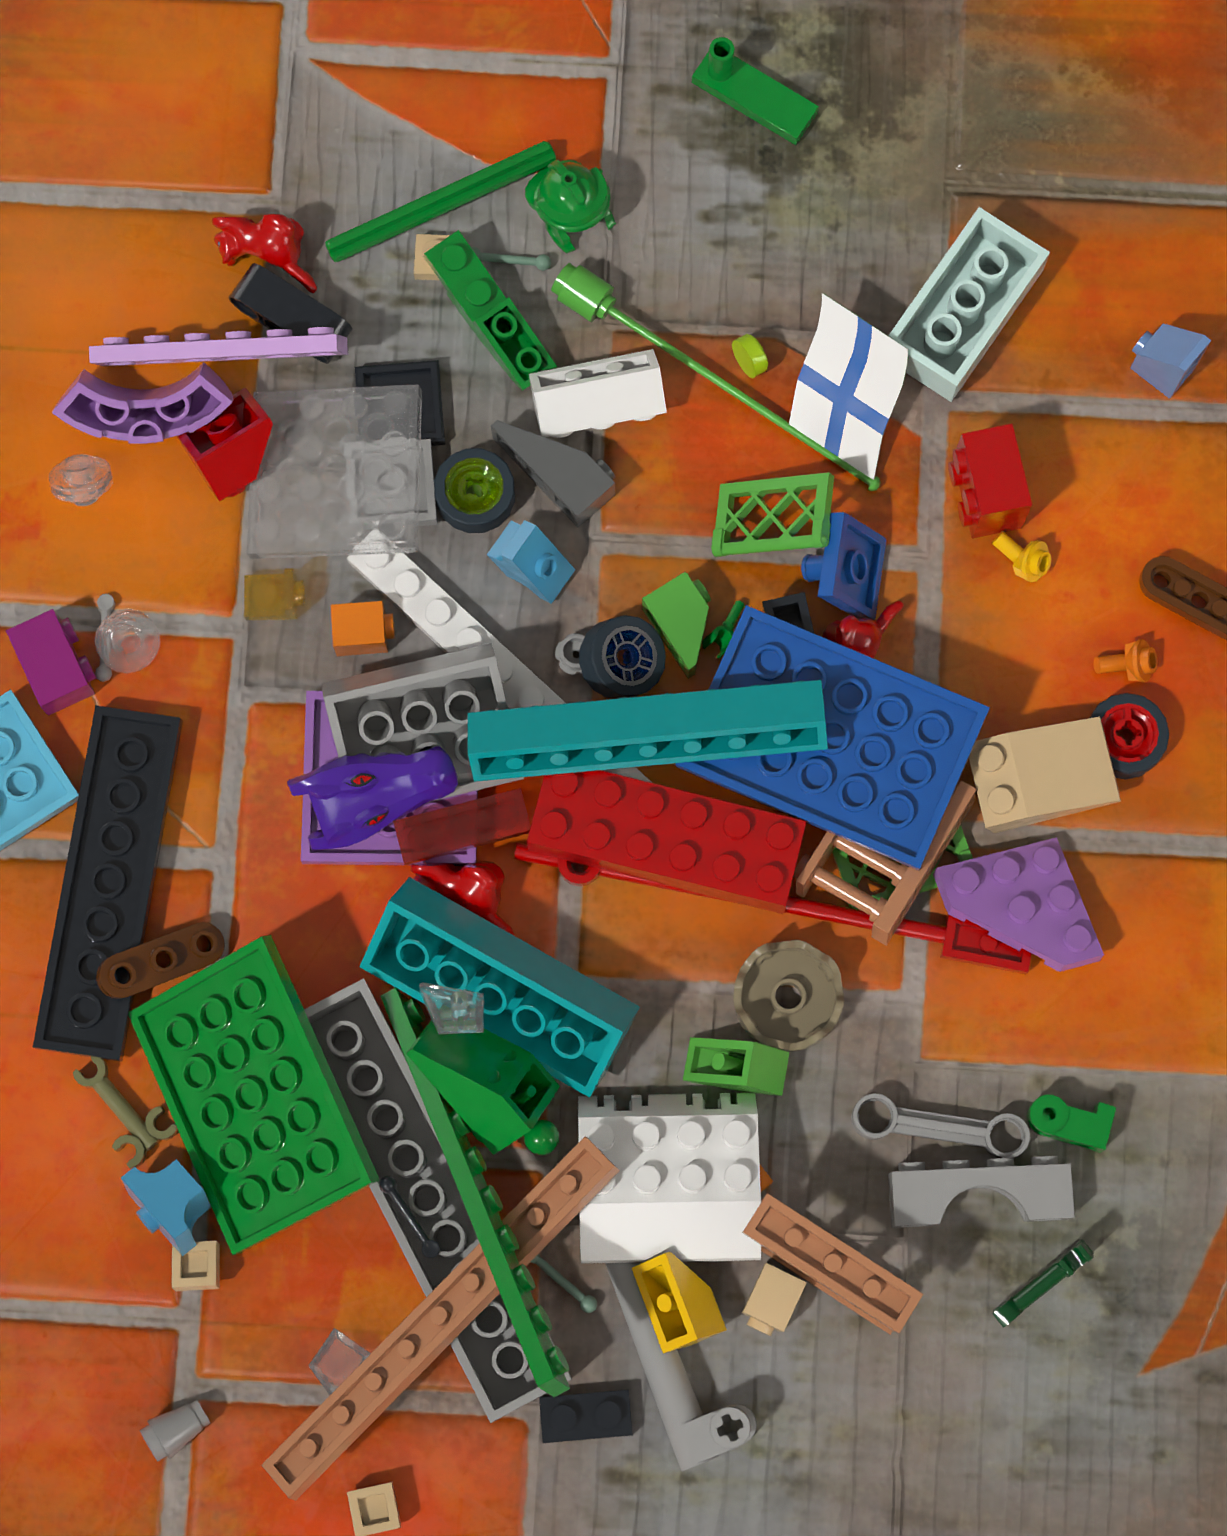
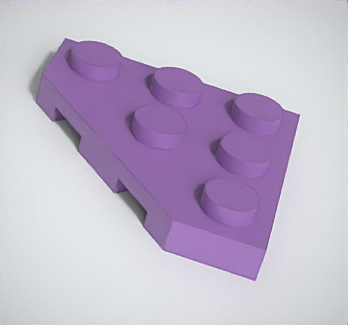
[933,837,1104,972]

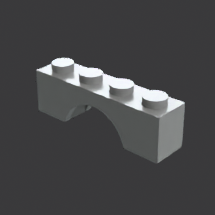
[888,1156,1075,1228]

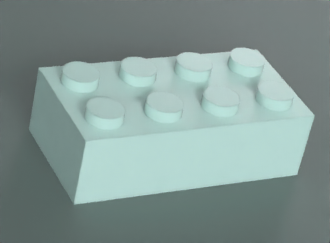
[888,207,1050,402]

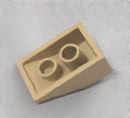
[969,716,1121,833]

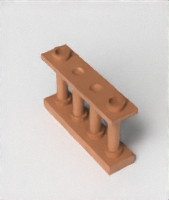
[793,781,977,946]
[742,1193,923,1335]

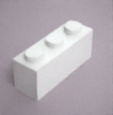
[529,349,667,438]

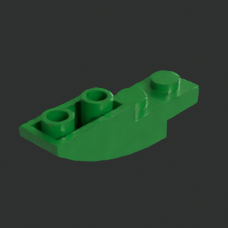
[423,230,557,391]

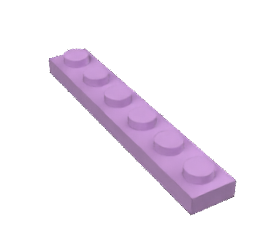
[89,327,348,366]

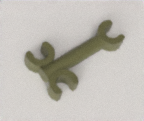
[73,1057,179,1169]

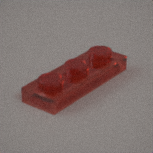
[393,788,531,866]

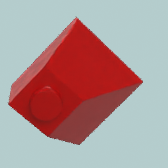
[177,388,273,502]

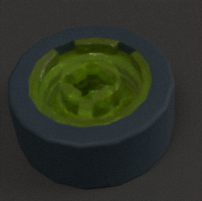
[434,448,515,533]

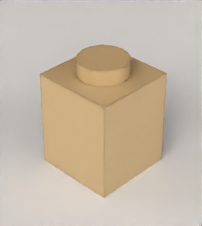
[741,1263,807,1337]

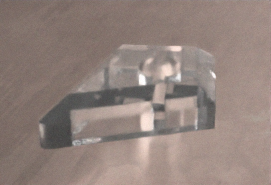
[419,983,484,1034]
[308,1328,371,1395]

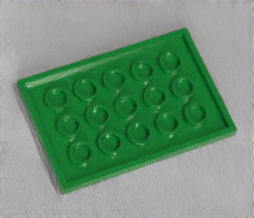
[129,935,380,1255]

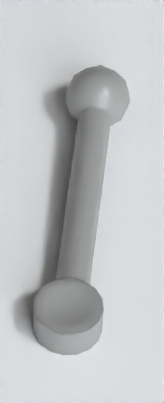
[95,594,115,682]

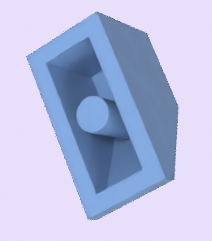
[1130,323,1211,399]

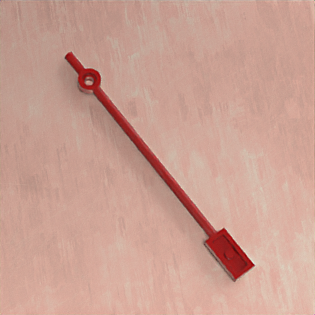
[514,842,1032,975]

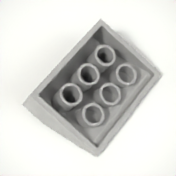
[322,643,524,802]

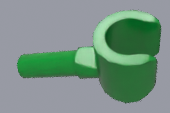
[702,601,745,659]

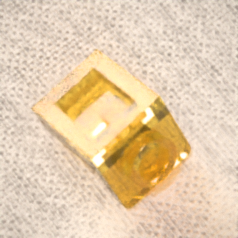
[244,568,305,621]

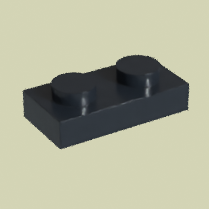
[539,1389,633,1443]

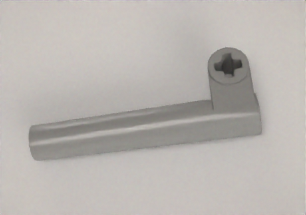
[605,1262,757,1471]

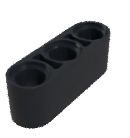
[228,263,353,364]

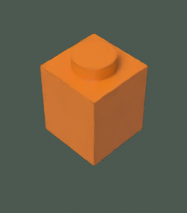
[330,601,395,656]

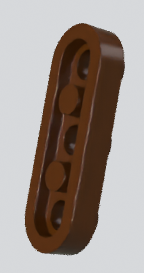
[1139,556,1227,640]
[96,922,225,999]

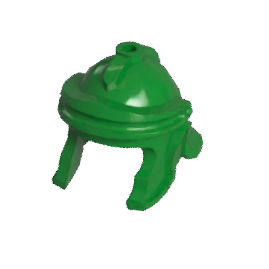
[525,160,616,254]

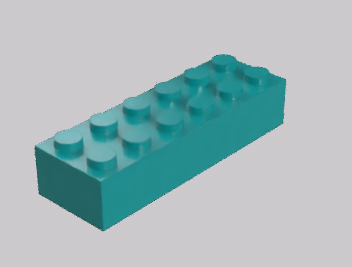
[359,877,640,1098]

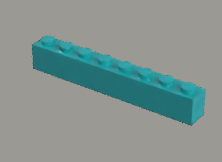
[468,680,828,782]

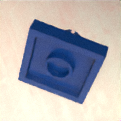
[801,512,887,620]

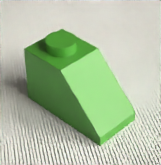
[642,571,711,679]
[683,1037,789,1096]

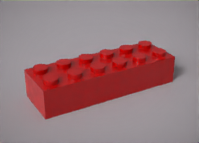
[527,770,807,914]

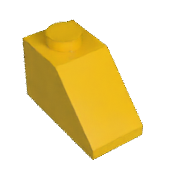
[632,1252,727,1354]

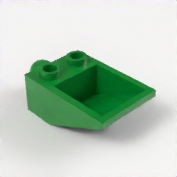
[406,1008,560,1155]

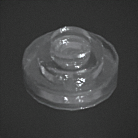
[49,454,113,506]
[95,609,160,673]

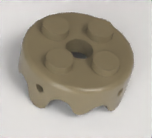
[733,940,844,1052]

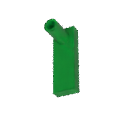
[691,37,819,145]

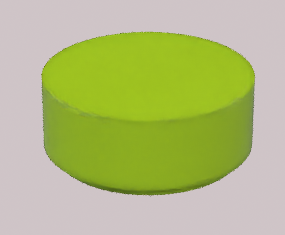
[732,334,768,378]

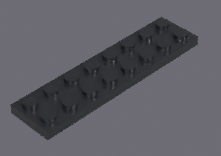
[33,705,183,1062]

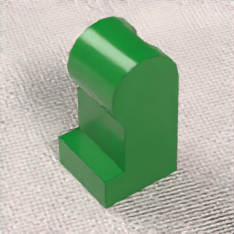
[1027,1094,1117,1153]

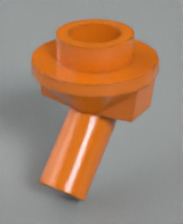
[1093,639,1157,682]

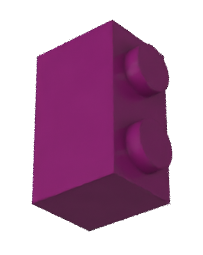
[5,609,96,716]

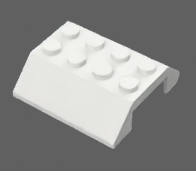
[578,1093,761,1264]

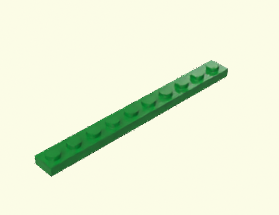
[380,988,570,1397]

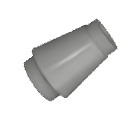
[139,1400,210,1462]

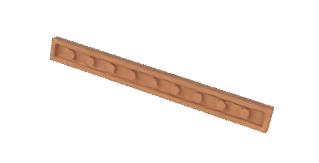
[261,1136,620,1501]

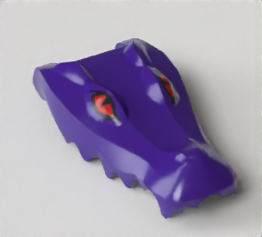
[287,746,458,850]

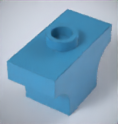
[487,520,576,604]
[121,1159,211,1257]

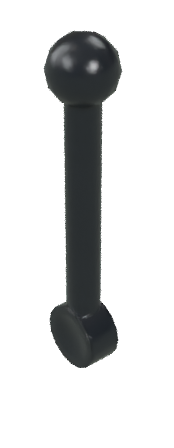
[379,1176,440,1258]

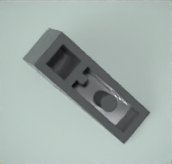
[491,420,616,528]

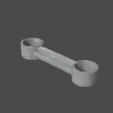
[851,1093,1030,1158]

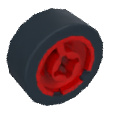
[1089,693,1170,780]

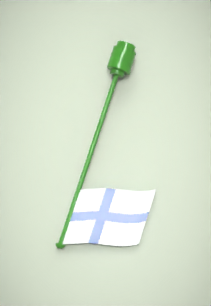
[551,263,909,491]

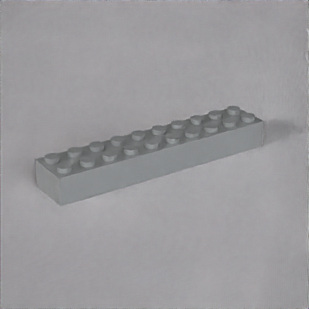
[304,978,572,1423]

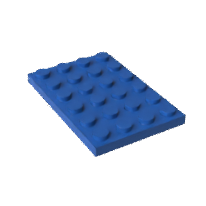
[675,605,990,871]

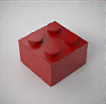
[948,423,1032,539]

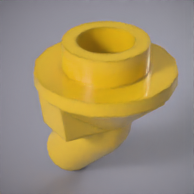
[992,531,1051,583]

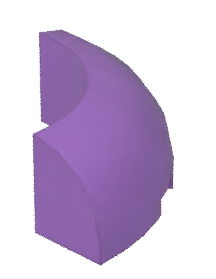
[52,362,233,444]

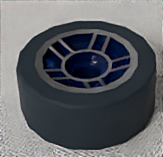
[579,615,666,699]

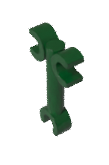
[992,1239,1094,1328]

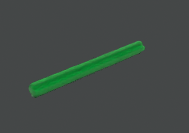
[325,141,556,262]

